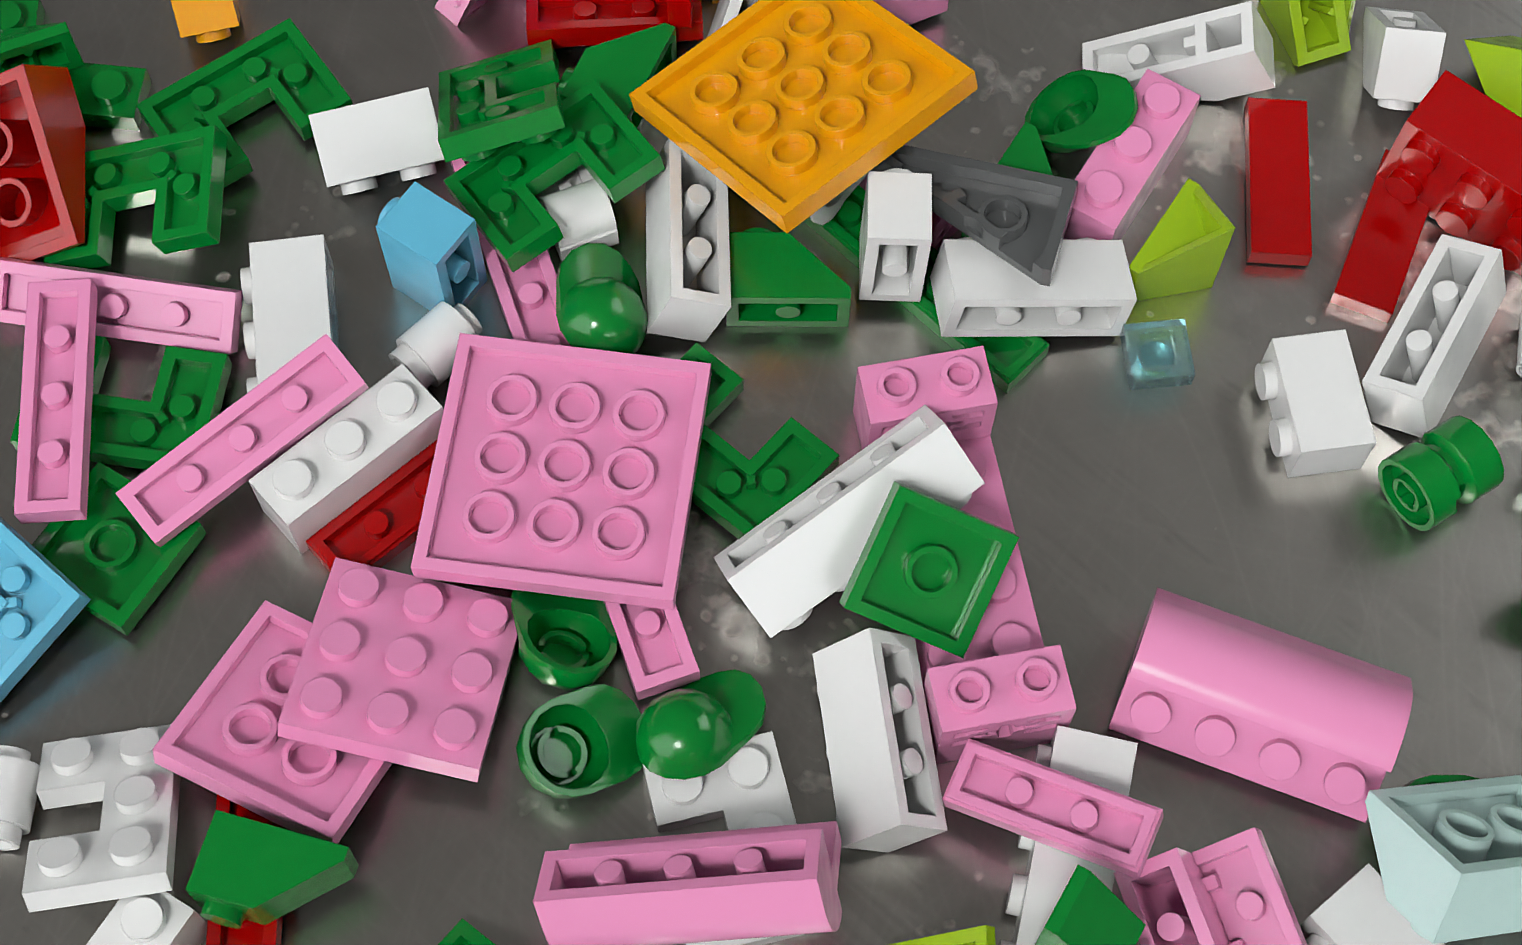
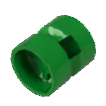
[1378,415,1504,531]

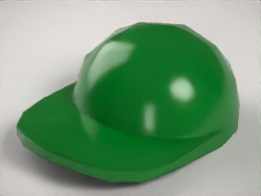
[1024,69,1138,154]
[556,243,648,354]
[511,590,617,691]
[636,669,767,780]
[516,684,643,799]

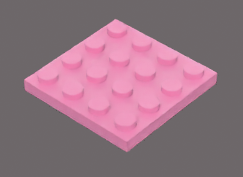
[411,333,712,610]

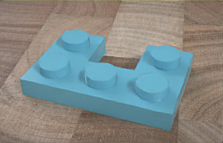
[0,517,91,702]

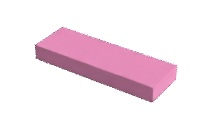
[942,738,1164,880]

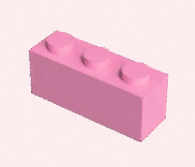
[1064,69,1201,240]

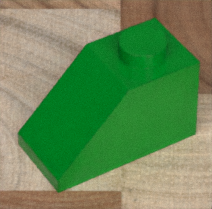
[558,23,677,131]
[726,227,851,327]
[185,810,359,929]
[1035,864,1146,945]

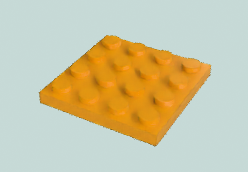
[629,0,978,233]

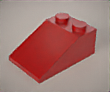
[0,64,85,261]

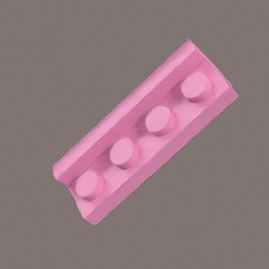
[1108,587,1413,823]
[533,821,842,945]
[1113,827,1307,945]

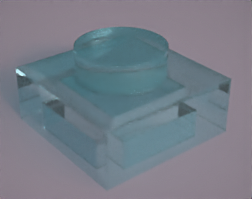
[1120,319,1195,390]

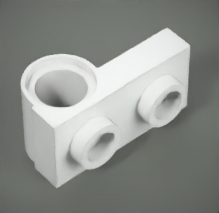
[535,165,619,261]

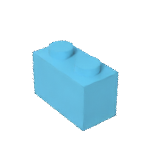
[375,182,488,311]

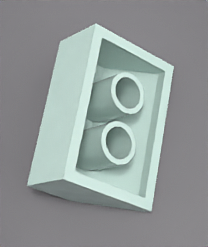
[1365,775,1522,944]

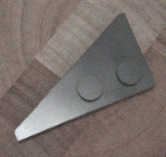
[871,145,1078,287]

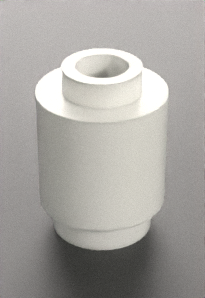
[388,301,483,388]
[0,745,40,851]

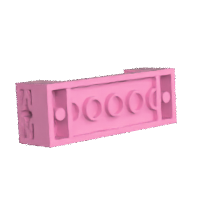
[853,346,1077,764]

